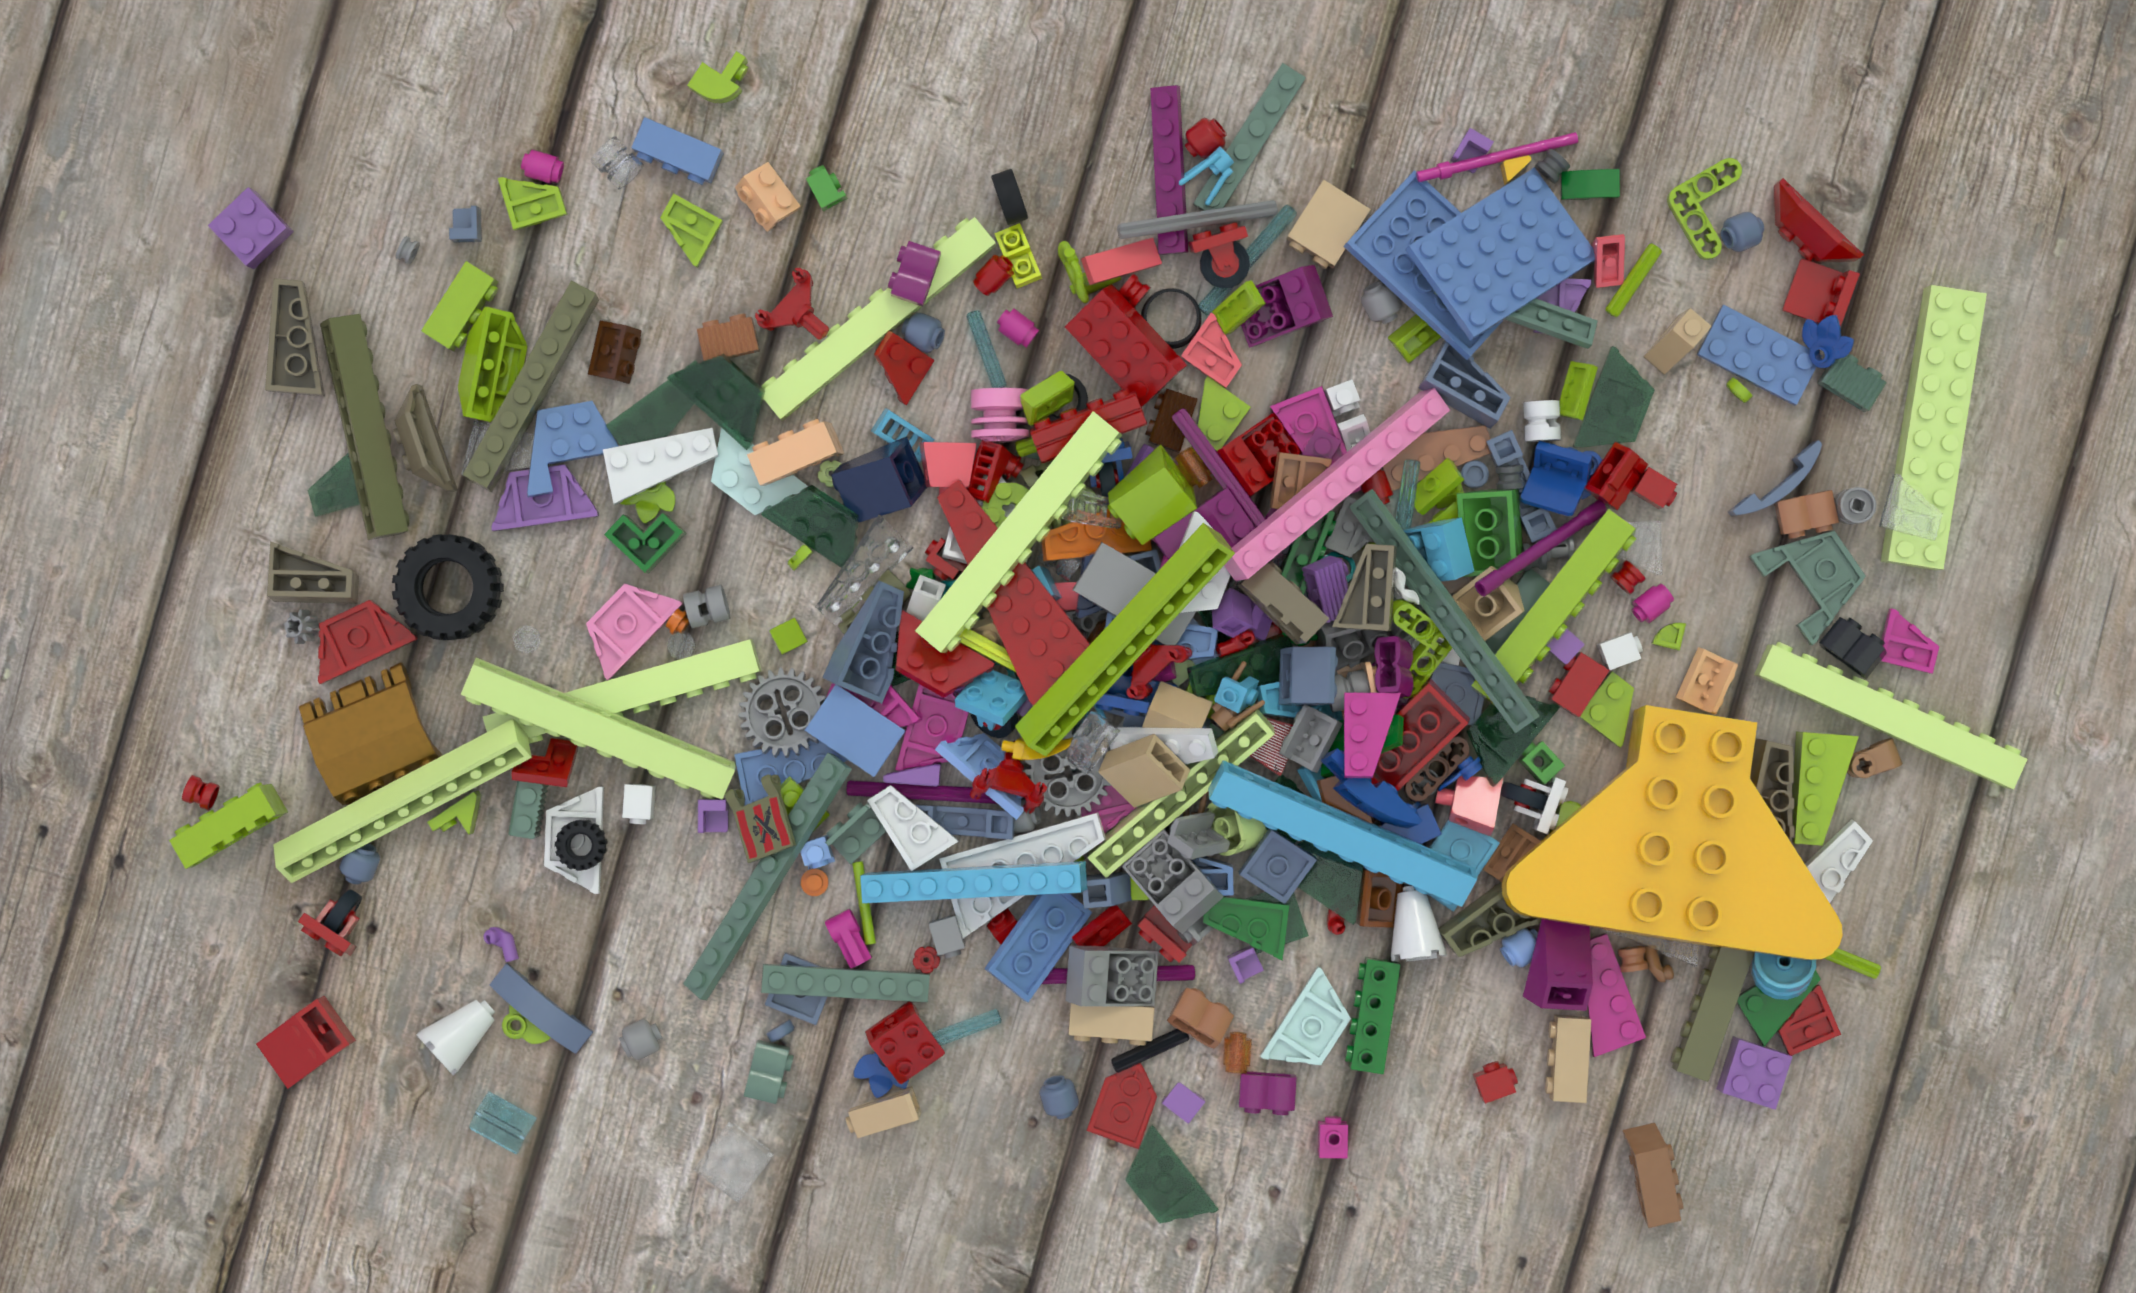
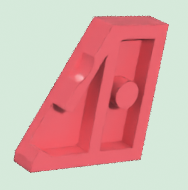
[1180,313,1242,389]

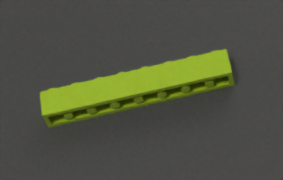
[1471,509,1637,706]

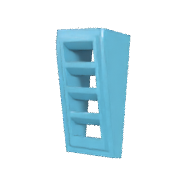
[871,408,935,463]

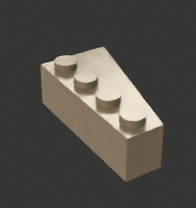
[265,278,325,396]
[1750,738,1795,845]

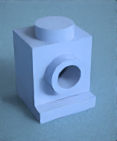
[800,835,835,870]

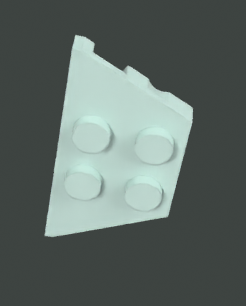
[711,422,810,516]
[1260,966,1351,1065]

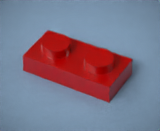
[1072,905,1132,947]

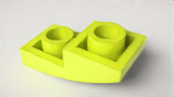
[994,223,1042,289]

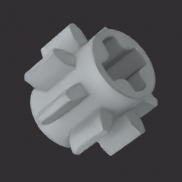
[284,609,320,644]

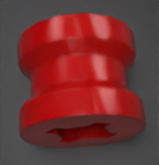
[1119,274,1151,308]
[1610,560,1646,595]

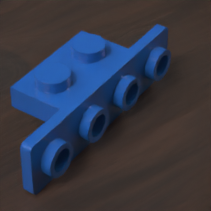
[1095,674,1178,716]

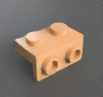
[735,162,801,232]
[1676,647,1738,715]

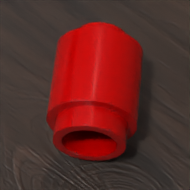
[973,255,1014,296]
[1360,469,1394,505]

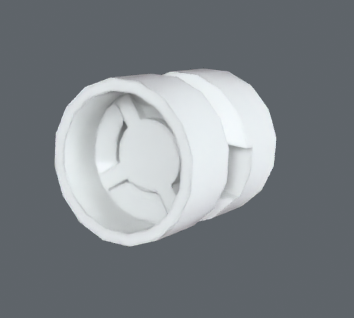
[1523,400,1561,442]

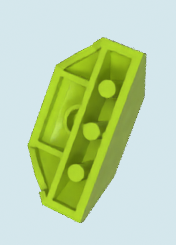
[458,307,528,422]

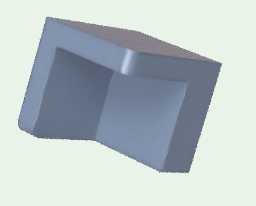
[449,205,482,243]

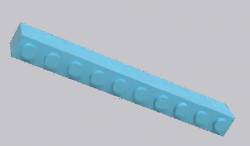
[1208,760,1477,907]

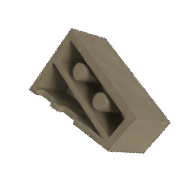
[1237,561,1330,645]

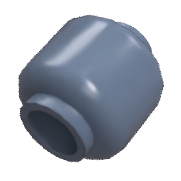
[1721,212,1764,252]
[901,313,945,353]
[339,843,380,885]
[1039,1075,1079,1119]

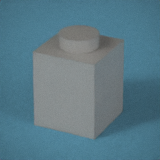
[929,914,966,959]

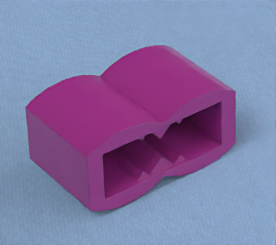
[888,241,941,307]
[1375,636,1413,698]
[1239,1071,1297,1115]

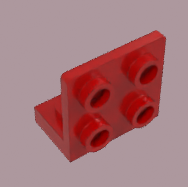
[1782,259,1860,326]
[865,1001,945,1084]

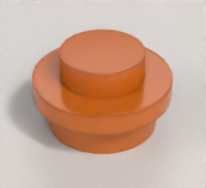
[666,608,689,635]
[801,868,829,896]

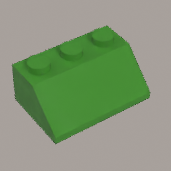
[1457,489,1524,577]

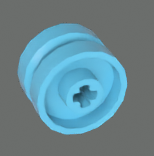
[1751,952,1816,1000]

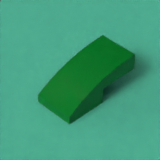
[1561,169,1620,200]

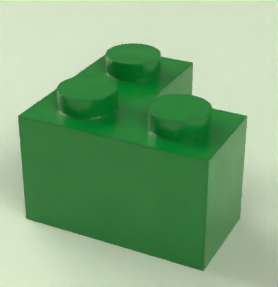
[604,513,687,574]

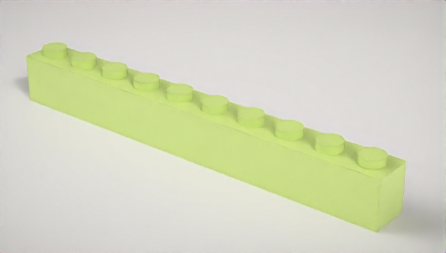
[759,217,996,421]
[915,412,1122,653]
[483,639,762,744]
[1754,642,2028,789]
[461,658,736,799]
[273,719,532,883]

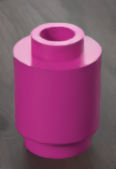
[521,149,564,184]
[997,308,1039,348]
[1632,583,1674,624]

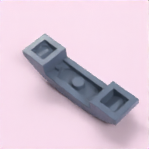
[1486,430,1556,543]
[1728,440,1822,516]
[915,804,1015,840]
[489,963,593,1054]

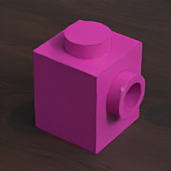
[1318,1116,1348,1159]

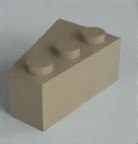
[267,541,359,604]
[1332,544,1397,631]

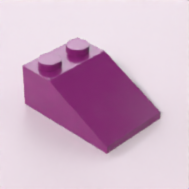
[1153,487,1255,560]

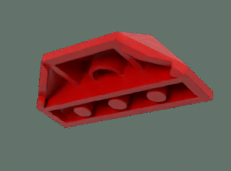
[1774,178,1864,263]

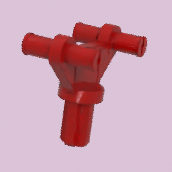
[755,268,829,340]
[1127,643,1192,700]
[970,741,1047,814]

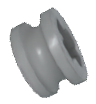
[396,236,420,264]

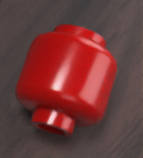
[1185,118,1227,159]

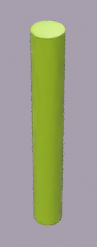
[852,861,876,945]

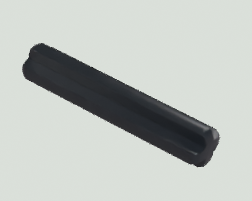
[1111,1029,1190,1073]

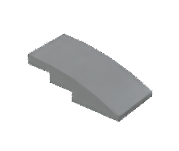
[1073,542,1196,645]

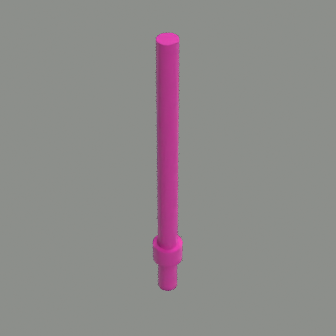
[1416,132,1578,182]

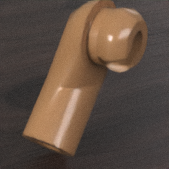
[1644,945,1674,982]

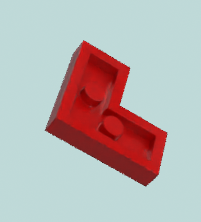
[512,738,578,787]

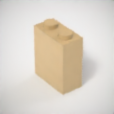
[1286,180,1371,269]
[1098,734,1190,808]

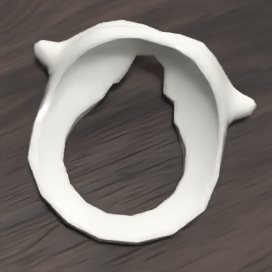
[1394,568,1419,605]

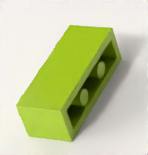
[421,261,498,351]

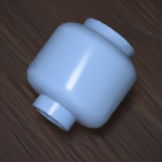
[1500,928,1538,968]

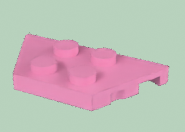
[586,584,683,680]

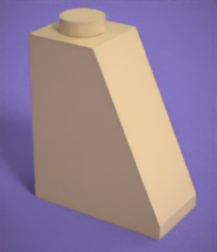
[1643,308,1712,374]
[846,1086,921,1139]

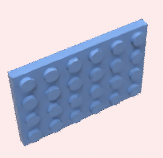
[1405,167,1595,341]
[1343,170,1503,360]

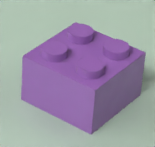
[208,187,294,269]
[1716,1036,1792,1110]

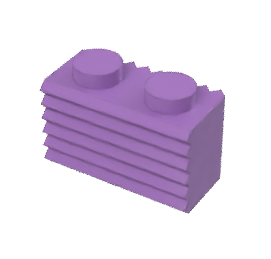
[1302,556,1349,623]

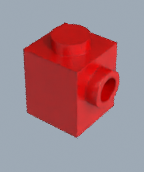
[1630,467,1678,509]
[1472,1061,1518,1104]

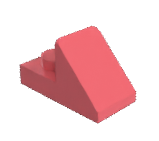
[1591,234,1625,288]

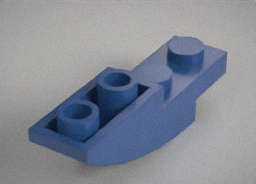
[1320,748,1423,829]

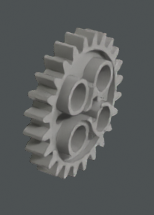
[738,668,826,758]
[1023,727,1111,817]

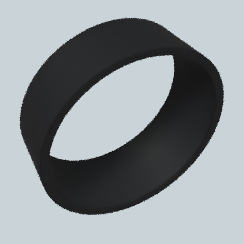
[1141,288,1202,349]

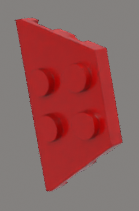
[318,600,418,684]
[895,610,995,698]

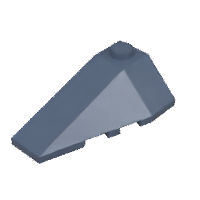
[822,581,904,704]

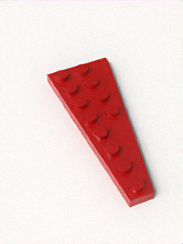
[937,479,1090,706]

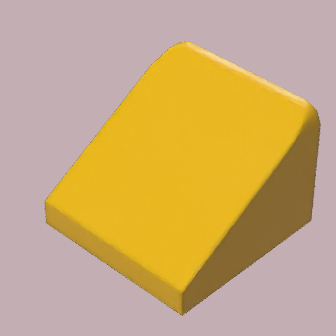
[1500,155,1531,185]

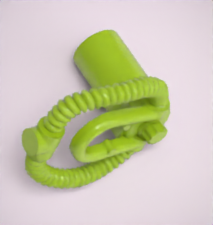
[1058,241,1122,303]

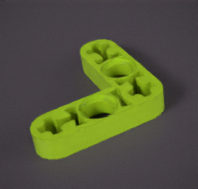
[1667,158,1742,260]
[1392,599,1452,698]

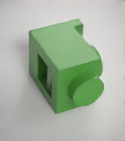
[806,165,848,212]
[1519,741,1565,785]

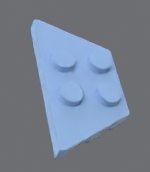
[935,733,1024,820]

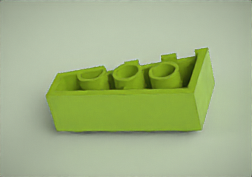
[1792,731,1859,846]
[169,782,288,869]

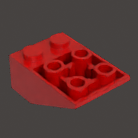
[1217,413,1302,497]
[256,996,356,1089]

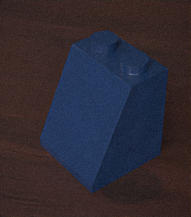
[831,437,927,524]

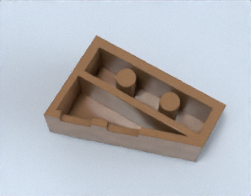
[1623,1123,1684,1228]

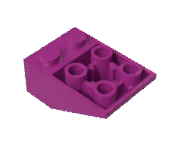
[1241,265,1333,348]
[1523,919,1593,1011]

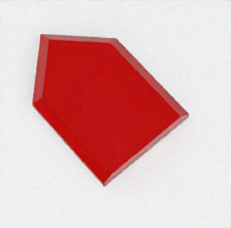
[1086,1063,1157,1149]

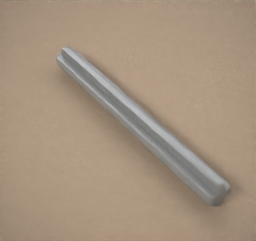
[1117,200,1278,239]

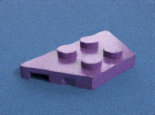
[491,464,599,531]

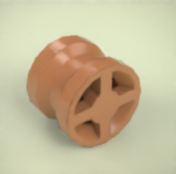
[1618,946,1648,972]

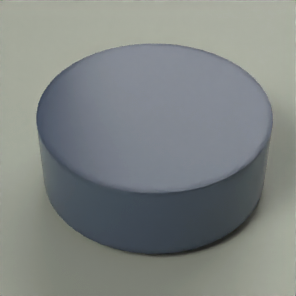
[1460,460,1489,489]
[766,1019,795,1042]

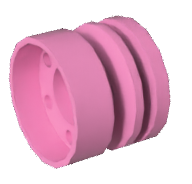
[971,388,1029,443]

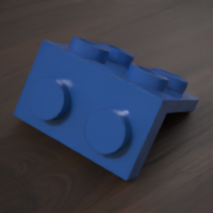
[1520,441,1592,516]

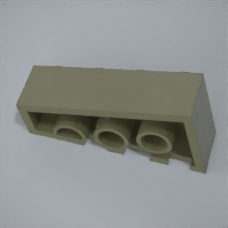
[1439,882,1542,957]

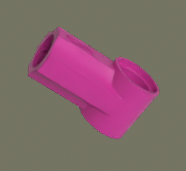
[825,909,872,969]

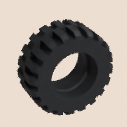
[392,534,504,640]

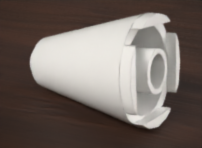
[1391,886,1447,962]
[416,1000,495,1076]

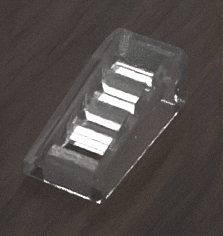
[1062,491,1121,529]

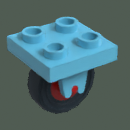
[955,670,1028,738]

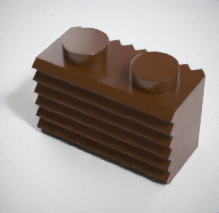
[1145,388,1198,453]

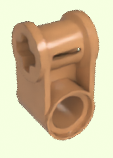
[1847,738,1903,778]

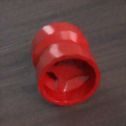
[182,775,220,811]

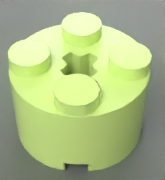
[1206,803,1267,856]

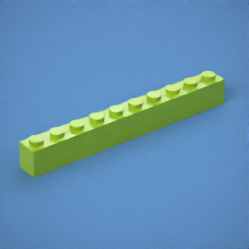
[1015,523,1235,756]

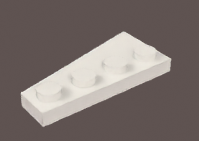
[603,428,718,505]
[1106,727,1218,764]

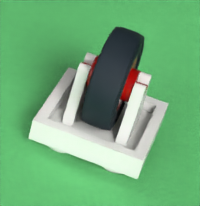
[1500,777,1569,834]

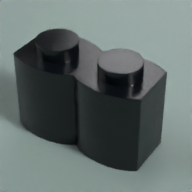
[1819,617,1887,679]

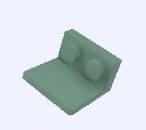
[825,802,886,865]

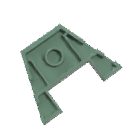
[1749,530,1866,645]

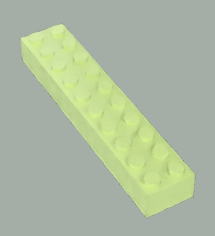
[1881,285,1987,570]

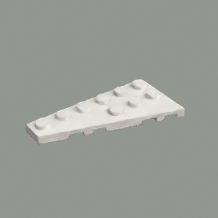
[939,812,1106,938]

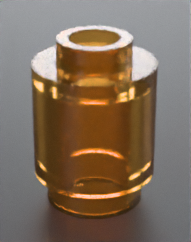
[1174,446,1212,488]
[1223,1032,1252,1073]

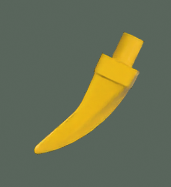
[1001,737,1077,760]

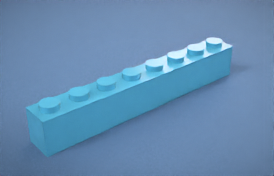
[860,861,1087,903]

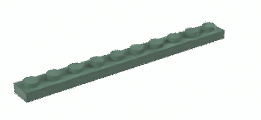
[1349,489,1540,733]
[683,753,852,1001]

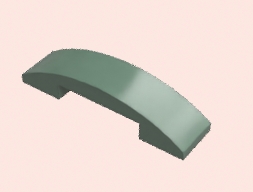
[1485,569,1550,654]

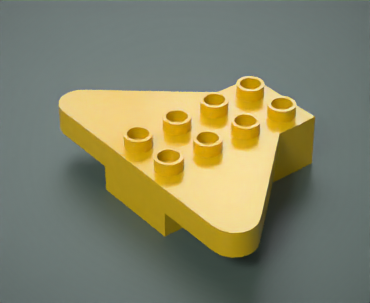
[1502,705,1843,960]

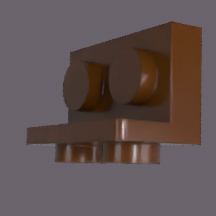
[588,320,642,384]

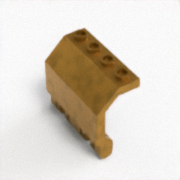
[299,662,442,805]

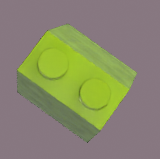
[1107,445,1197,545]

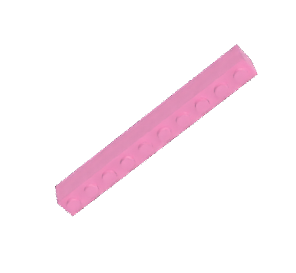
[1224,388,1450,581]

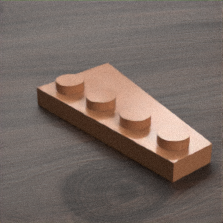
[1382,426,1491,491]

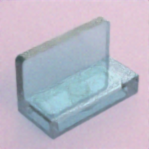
[469,1091,537,1154]

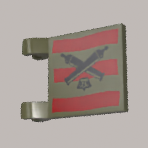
[725,775,796,863]

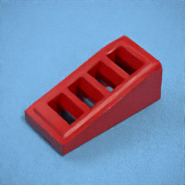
[967,440,1012,503]

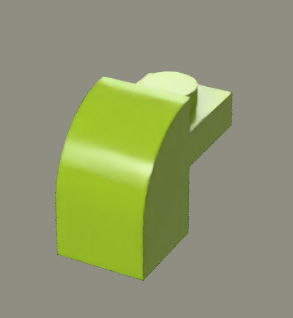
[687,51,749,103]

